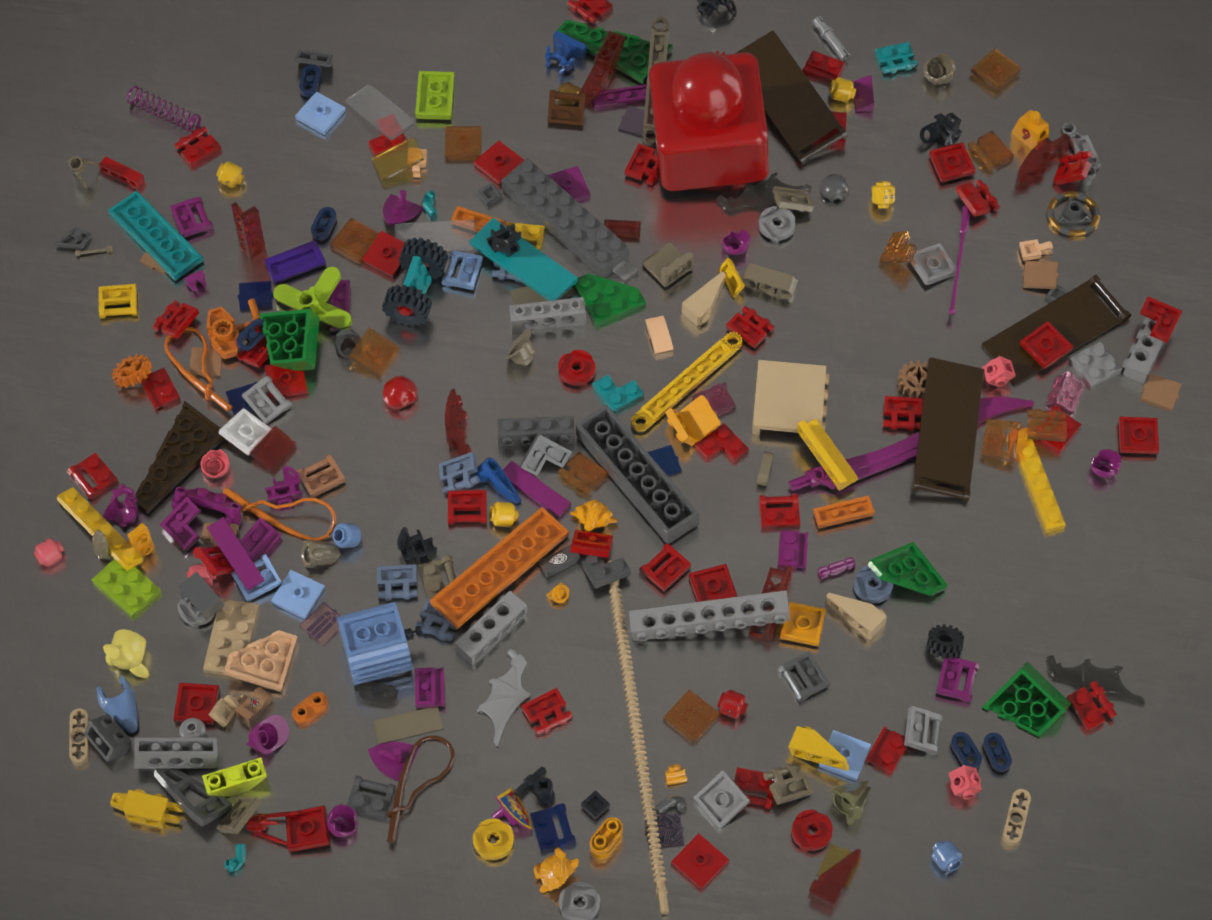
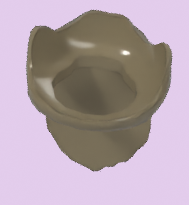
[92,530,114,561]
[301,540,341,568]

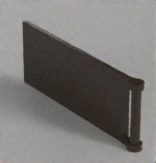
[735,30,848,165]
[982,275,1131,385]
[911,357,984,502]

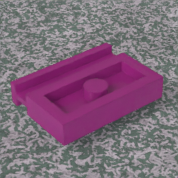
[239,518,282,562]
[777,530,808,570]
[415,667,445,708]

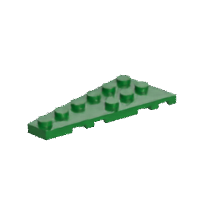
[557,19,673,84]

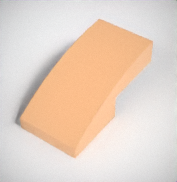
[645,316,674,355]

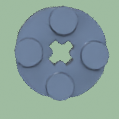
[853,565,893,603]

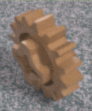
[897,360,927,398]

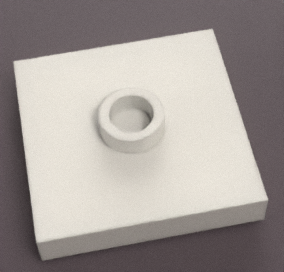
[219,408,273,455]

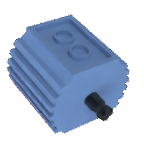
[336,602,423,686]

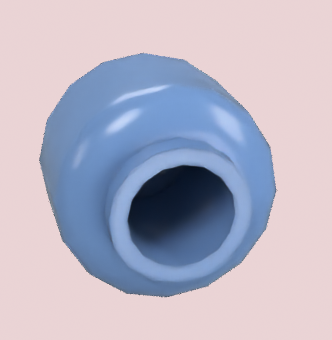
[332,523,362,548]
[931,841,962,872]

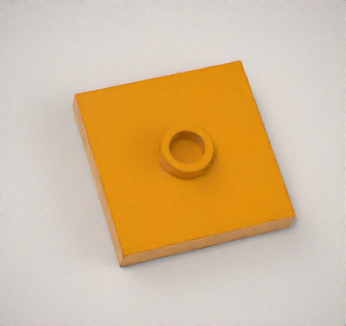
[780,601,826,647]

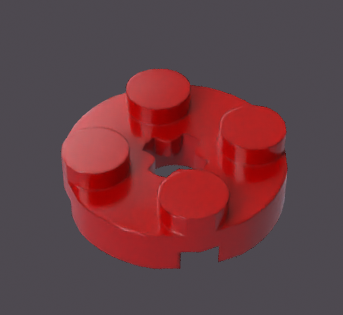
[558,350,596,387]
[791,810,833,851]

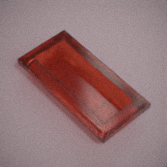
[604,219,641,238]

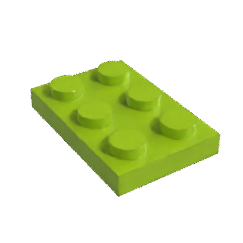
[415,71,455,120]
[91,559,161,618]

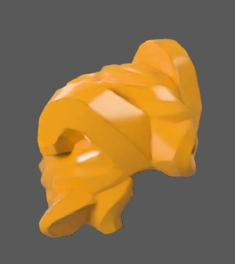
[570,499,618,532]
[533,847,579,893]

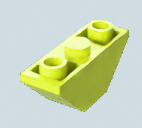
[202,757,267,797]

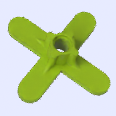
[273,267,352,330]

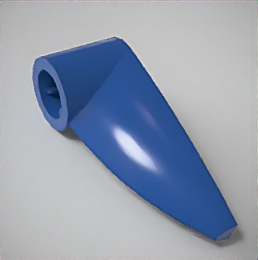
[474,457,522,504]

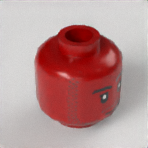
[717,690,749,719]

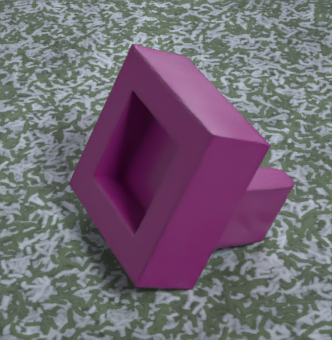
[183,270,207,292]

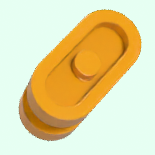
[590,817,623,861]

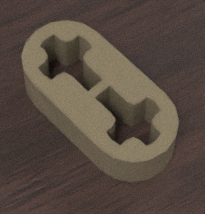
[757,451,774,486]

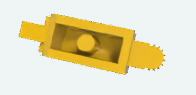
[110,789,184,828]

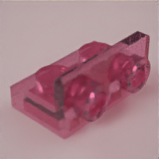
[1046,372,1086,416]
[692,382,736,416]

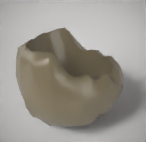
[923,53,956,85]

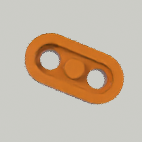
[292,692,328,726]

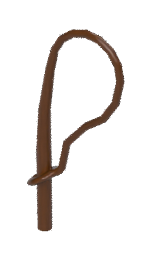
[387,735,455,843]

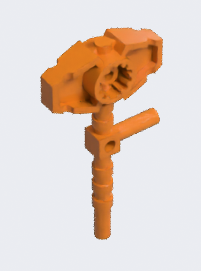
[207,299,294,359]

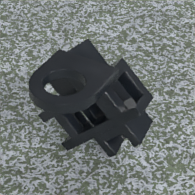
[696,0,737,17]
[920,112,962,145]
[486,224,521,257]
[397,527,437,565]

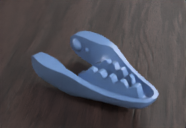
[96,675,138,734]

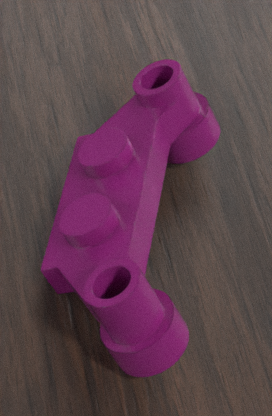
[171,487,242,526]

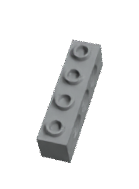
[509,297,586,333]
[1122,317,1164,384]
[455,591,527,666]
[133,738,218,769]

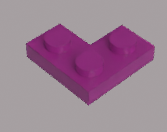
[160,496,202,551]

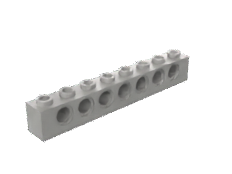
[629,590,791,642]

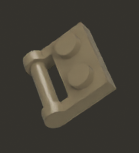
[418,555,456,598]

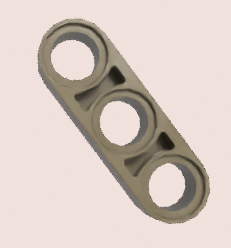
[742,264,798,299]

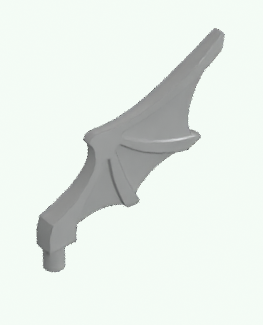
[477,648,531,747]

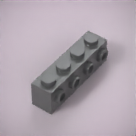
[497,416,575,447]

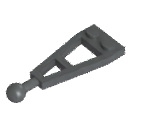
[154,768,232,827]

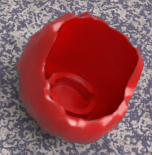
[382,376,418,409]

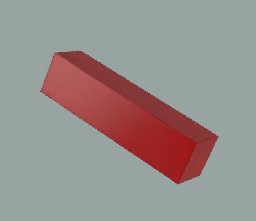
[99,156,145,189]

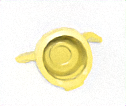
[103,629,149,679]

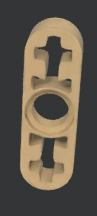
[69,708,89,766]
[1002,789,1031,847]

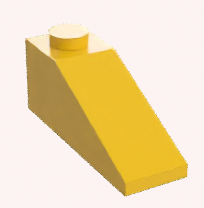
[788,726,849,771]

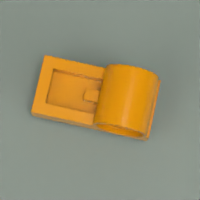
[127,523,155,557]

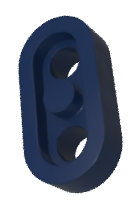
[299,64,321,97]
[311,207,337,241]
[236,319,265,351]
[951,732,982,769]
[983,733,1012,772]

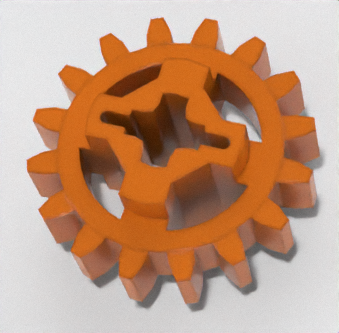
[111,354,152,388]

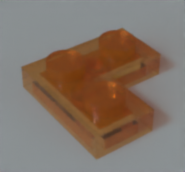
[879,231,918,265]

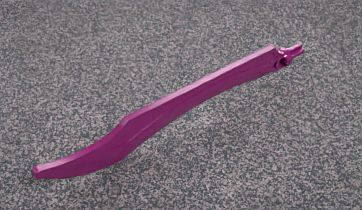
[788,397,1034,491]

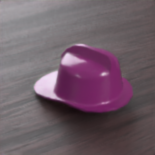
[246,714,289,754]

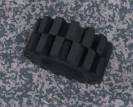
[927,624,964,660]

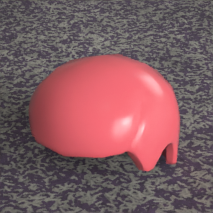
[200,449,230,479]

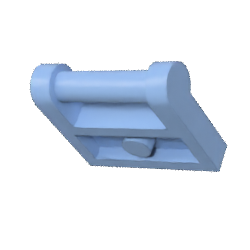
[441,250,483,290]
[231,554,282,602]

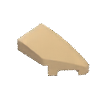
[208,695,247,727]

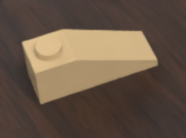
[682,271,725,326]
[825,593,887,640]

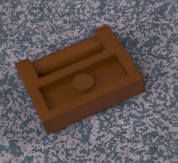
[547,90,586,126]

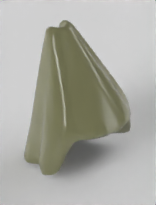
[831,781,871,825]

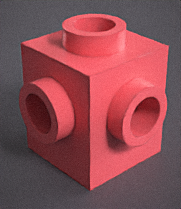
[982,356,1016,387]
[949,765,982,799]

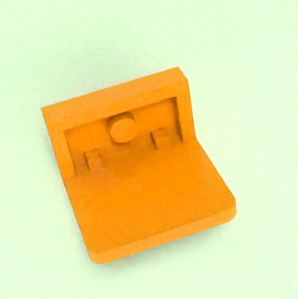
[665,395,721,446]

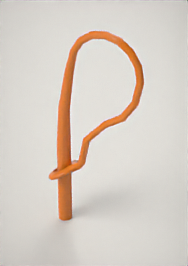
[164,327,232,412]
[223,487,336,541]

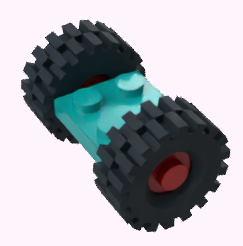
[382,237,448,327]

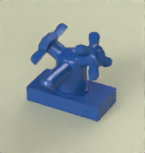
[545,30,587,74]

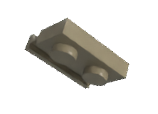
[772,186,814,212]

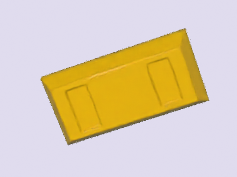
[718,258,745,298]

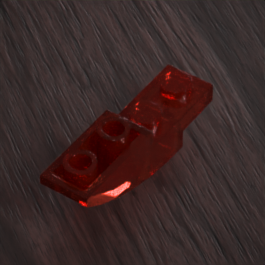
[581,31,626,100]
[1015,134,1071,188]
[445,389,471,456]

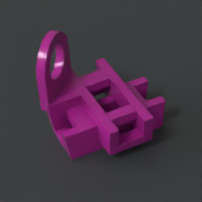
[265,466,302,511]

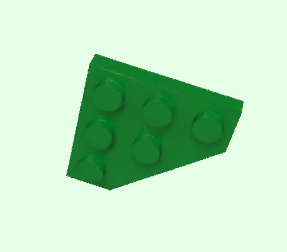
[573,273,646,326]
[868,541,948,596]

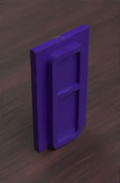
[264,240,326,284]

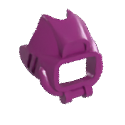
[103,484,137,528]

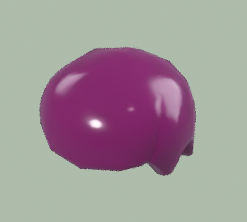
[722,229,751,255]
[1091,449,1121,479]
[327,804,358,838]

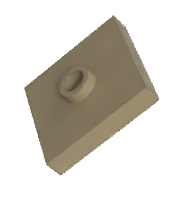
[217,797,263,834]

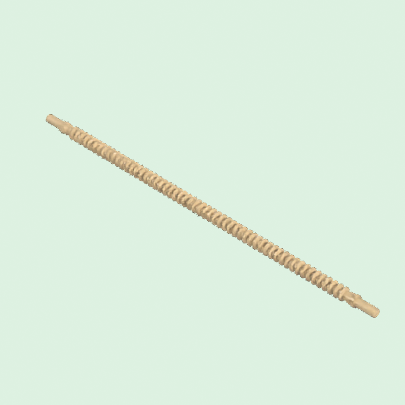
[607,561,669,914]

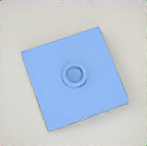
[295,91,346,135]
[271,570,325,620]
[819,730,871,782]

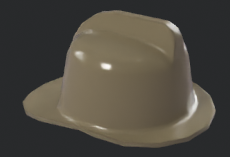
[505,329,535,366]

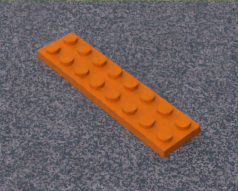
[430,507,569,629]

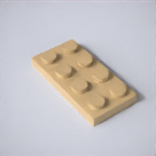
[203,598,259,676]

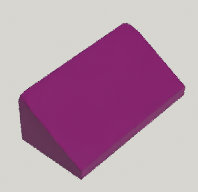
[853,75,874,112]

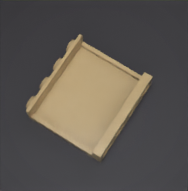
[752,360,829,435]

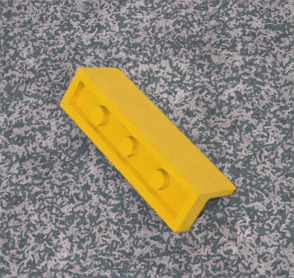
[797,419,858,491]

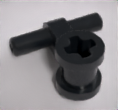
[514,766,555,805]

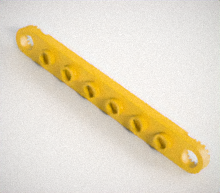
[631,332,742,432]

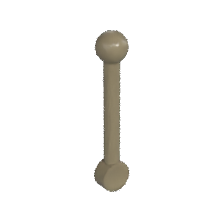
[74,245,113,257]

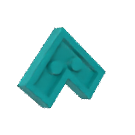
[592,375,644,413]

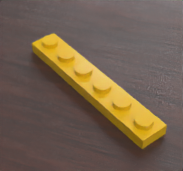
[1009,427,1066,533]
[57,487,143,571]

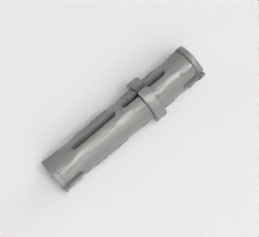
[812,16,851,61]

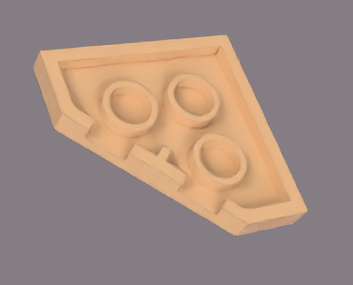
[223,630,297,692]

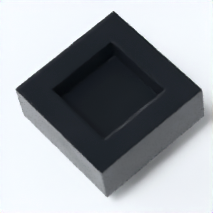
[581,790,610,820]

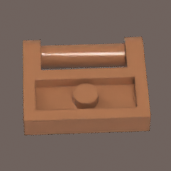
[296,454,346,498]

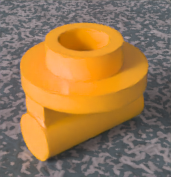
[546,582,570,604]
[665,764,687,786]

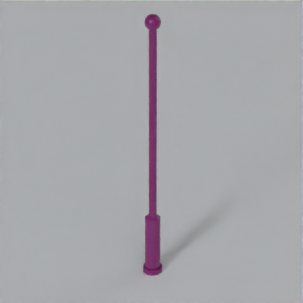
[948,205,970,315]

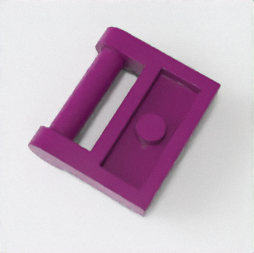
[170,197,214,238]
[936,657,979,703]

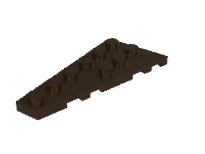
[135,401,225,514]

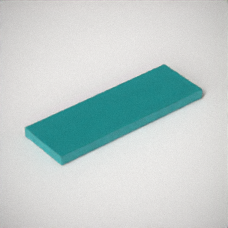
[108,190,204,281]
[469,218,578,301]

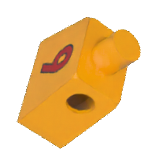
[1011,110,1049,154]

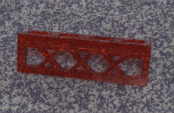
[231,202,266,260]
[748,565,794,644]

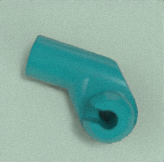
[421,190,438,217]
[224,844,246,872]

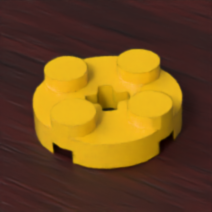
[473,818,514,860]

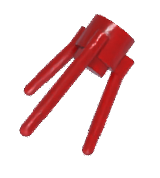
[246,811,299,846]

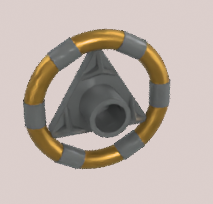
[1047,191,1100,237]

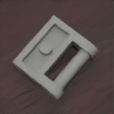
[242,375,292,425]
[904,706,942,755]

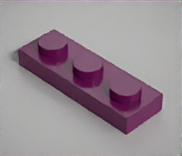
[330,280,350,332]

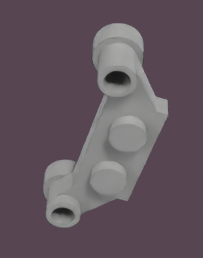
[1061,122,1101,186]

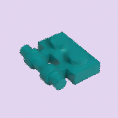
[875,42,918,74]

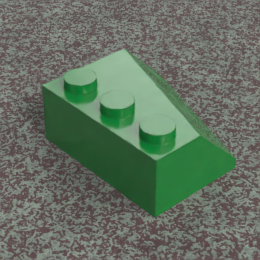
[259,309,320,371]
[982,661,1071,737]

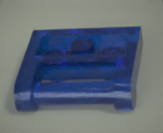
[530,803,576,853]

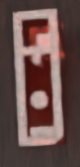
[809,849,861,910]

